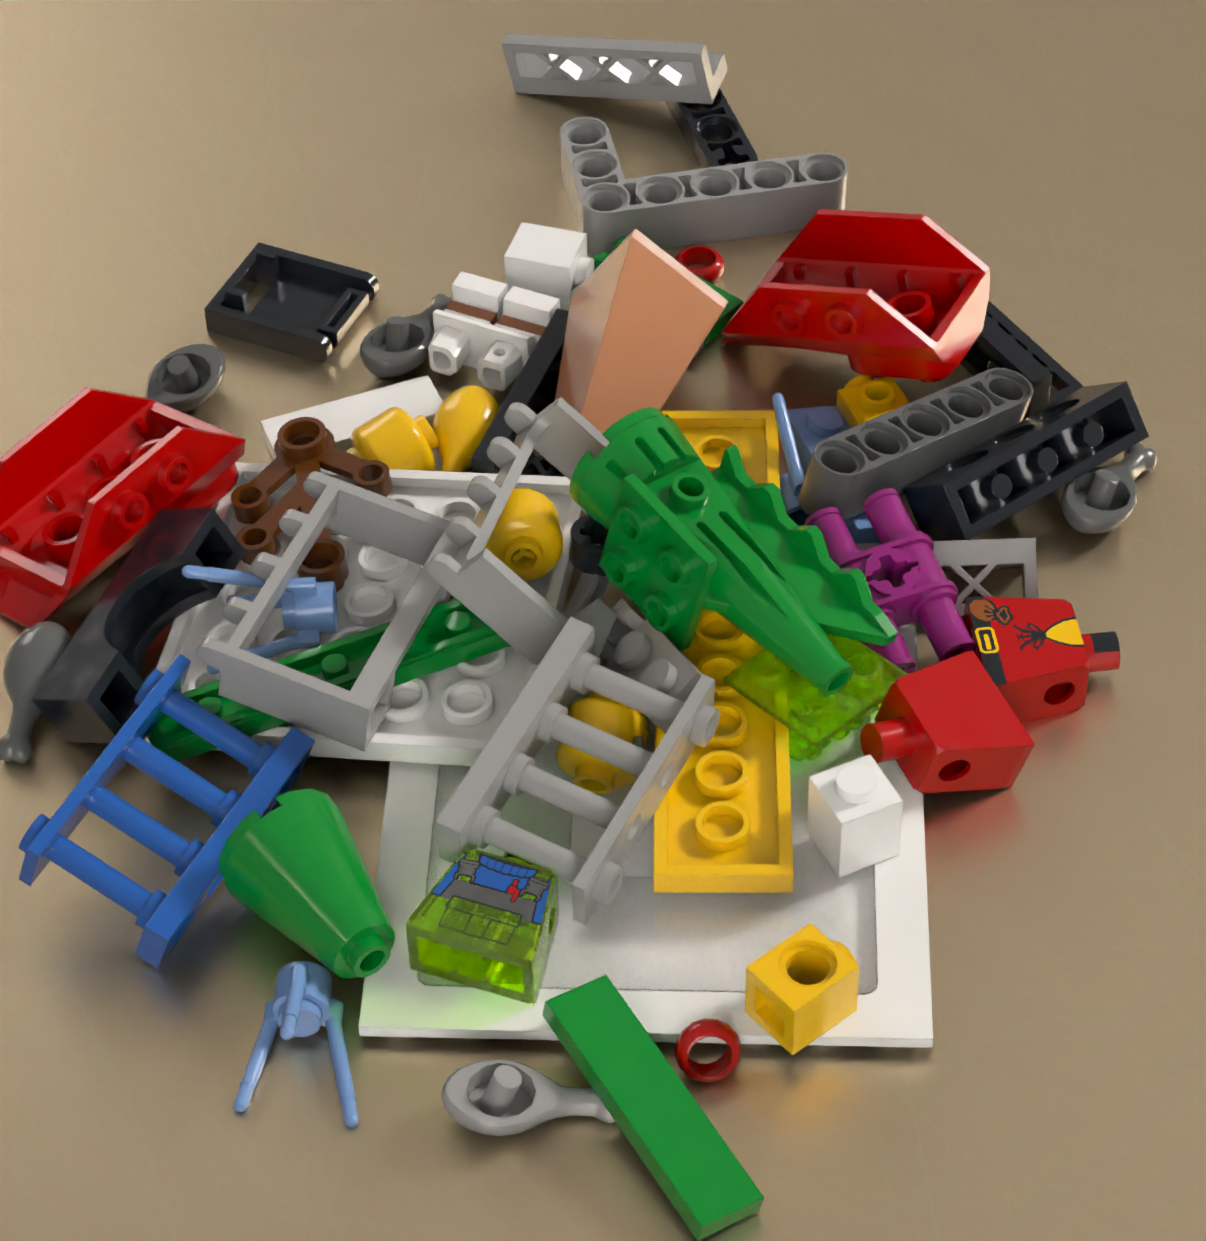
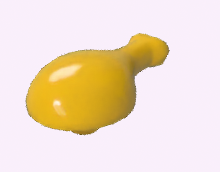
[432,385,500,472]

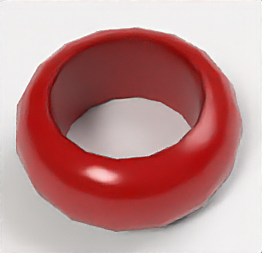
[674,245,725,284]
[675,1018,741,1082]

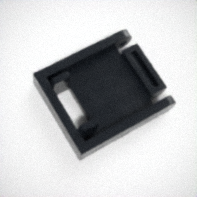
[204,242,379,363]

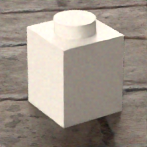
[504,222,595,311]
[807,754,903,878]

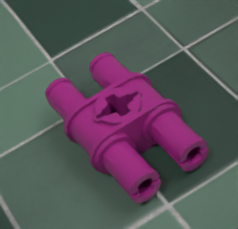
[805,488,976,687]

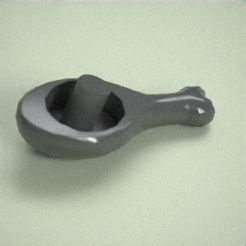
[360,293,453,378]
[145,344,226,413]
[1061,443,1157,534]
[0,621,73,763]

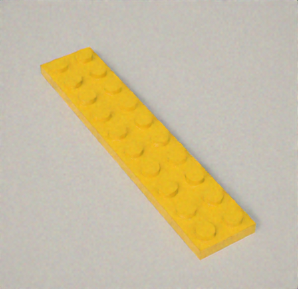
[654,410,794,893]

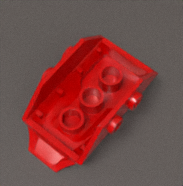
[720,209,990,383]
[0,387,245,628]

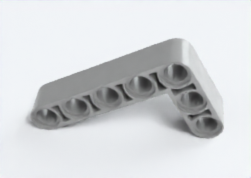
[560,117,848,255]

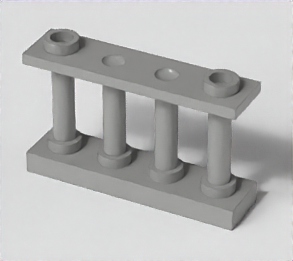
[435,617,720,925]

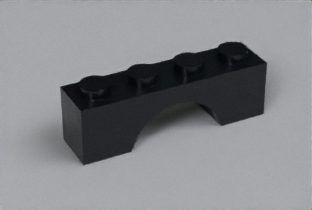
[31,508,246,743]

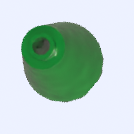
[218,788,395,978]

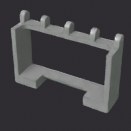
[427,397,617,665]
[196,471,460,752]

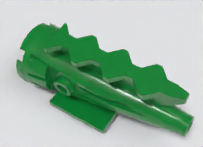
[569,407,898,697]

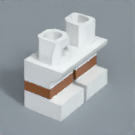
[428,271,560,391]

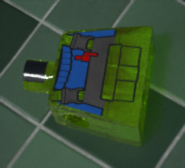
[406,848,559,1005]

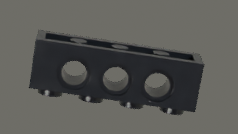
[902,381,1149,541]

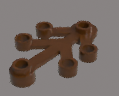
[231,417,392,593]

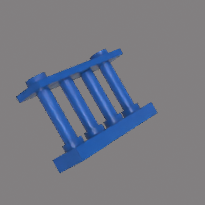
[19,654,315,969]

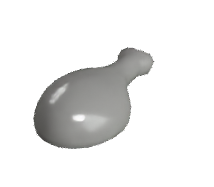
[441,1059,615,1136]

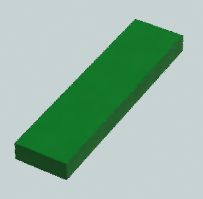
[542,975,764,1241]

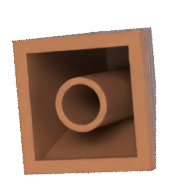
[545,228,728,468]

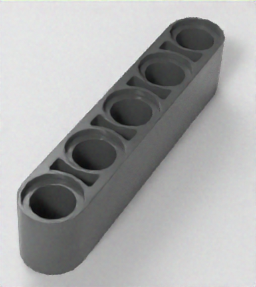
[798,368,1034,520]

